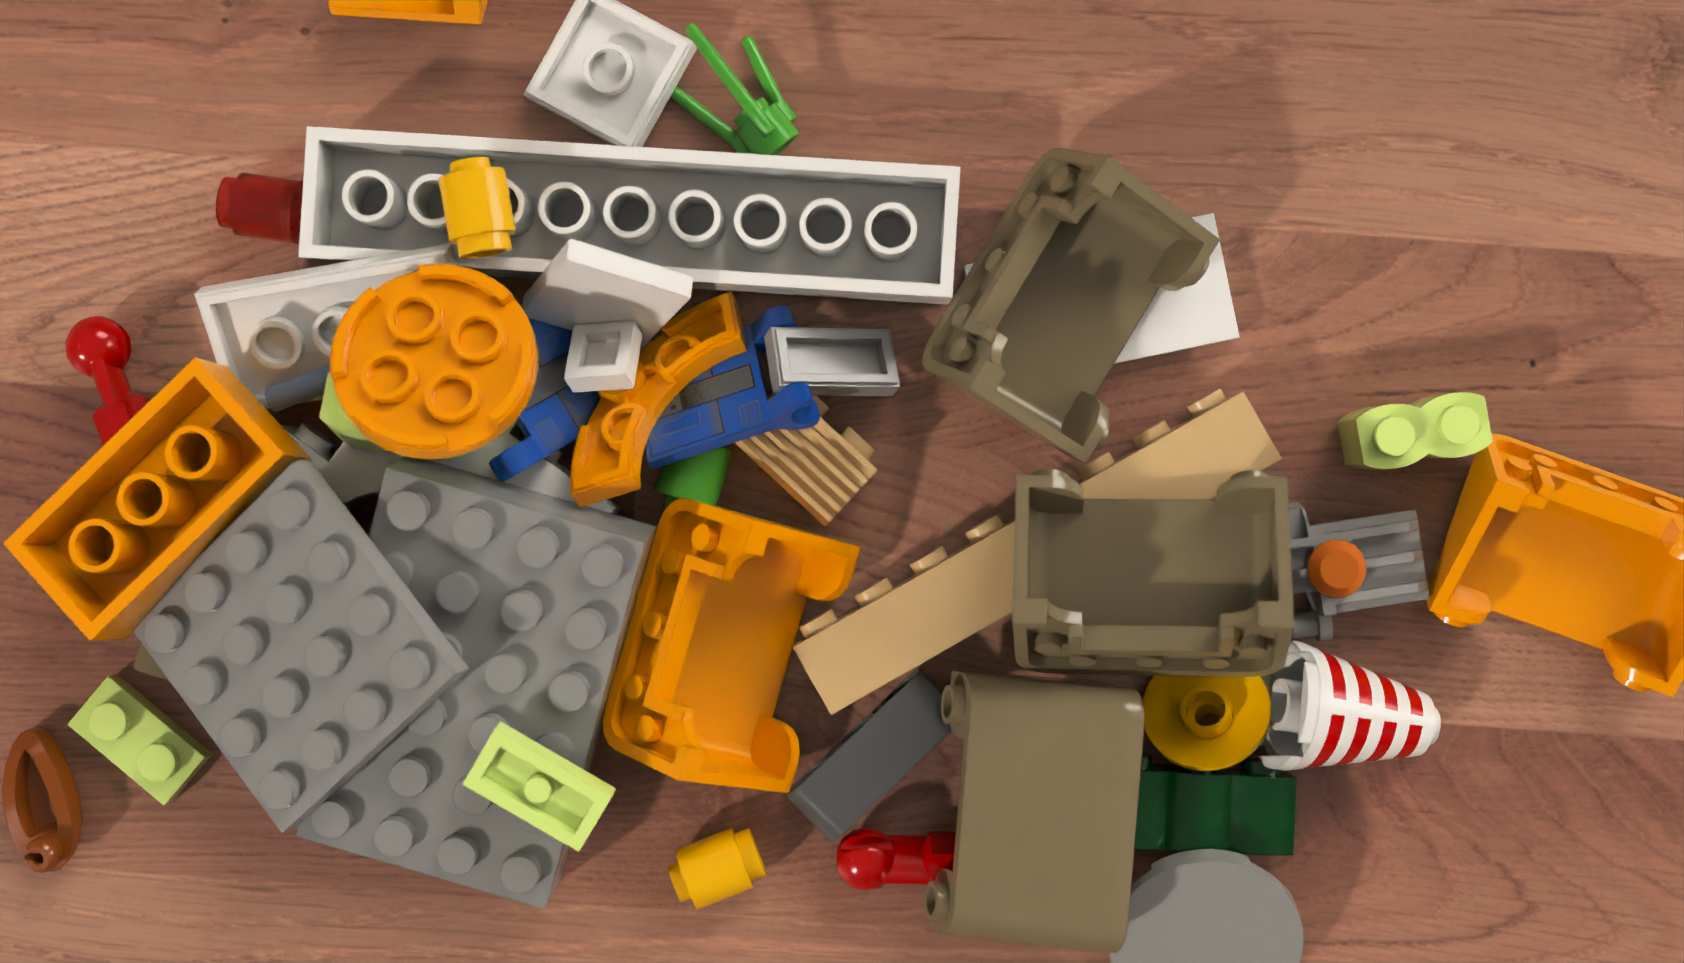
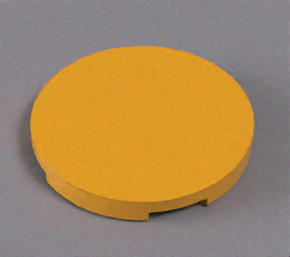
[330,264,539,459]

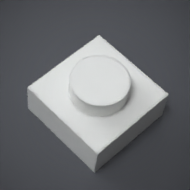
[564,320,643,393]

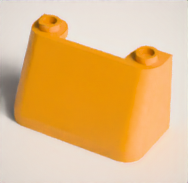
[1426,433,1684,697]
[602,498,861,793]

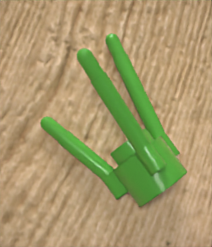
[671,23,800,155]

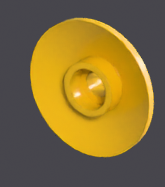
[1142,675,1272,771]

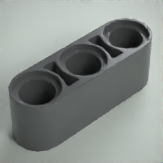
[786,669,952,842]

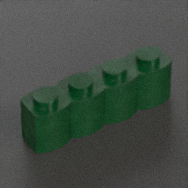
[1134,753,1297,856]

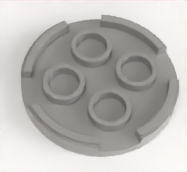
[1109,849,1304,963]

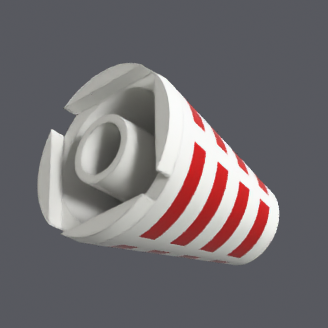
[1257,640,1441,771]

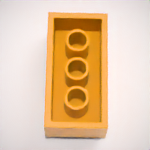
[3,357,312,641]

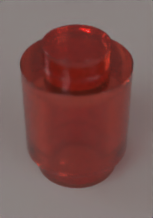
[216,172,303,244]

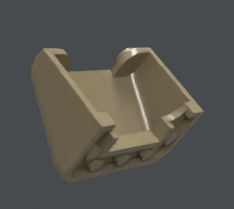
[922,148,1220,464]
[1012,469,1294,677]
[924,670,1144,953]

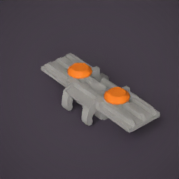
[1289,501,1430,642]

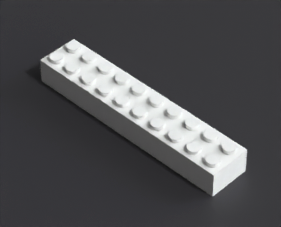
[298,126,961,305]

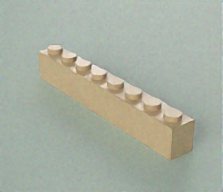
[793,388,1282,715]

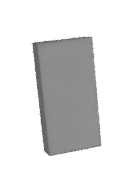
[764,327,900,396]

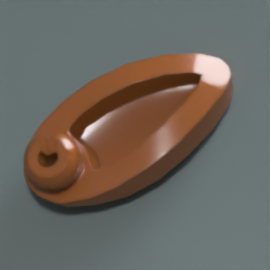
[2,727,83,873]

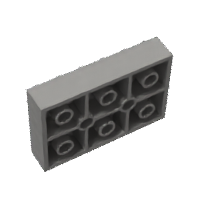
[296,456,657,909]

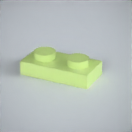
[67,674,212,806]
[462,721,616,852]

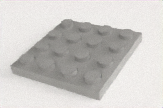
[133,459,469,833]

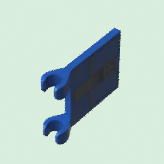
[645,305,820,470]
[489,318,600,482]

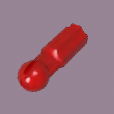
[65,316,151,446]
[836,827,956,891]

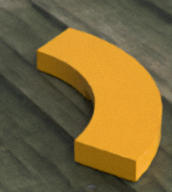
[570,291,747,508]

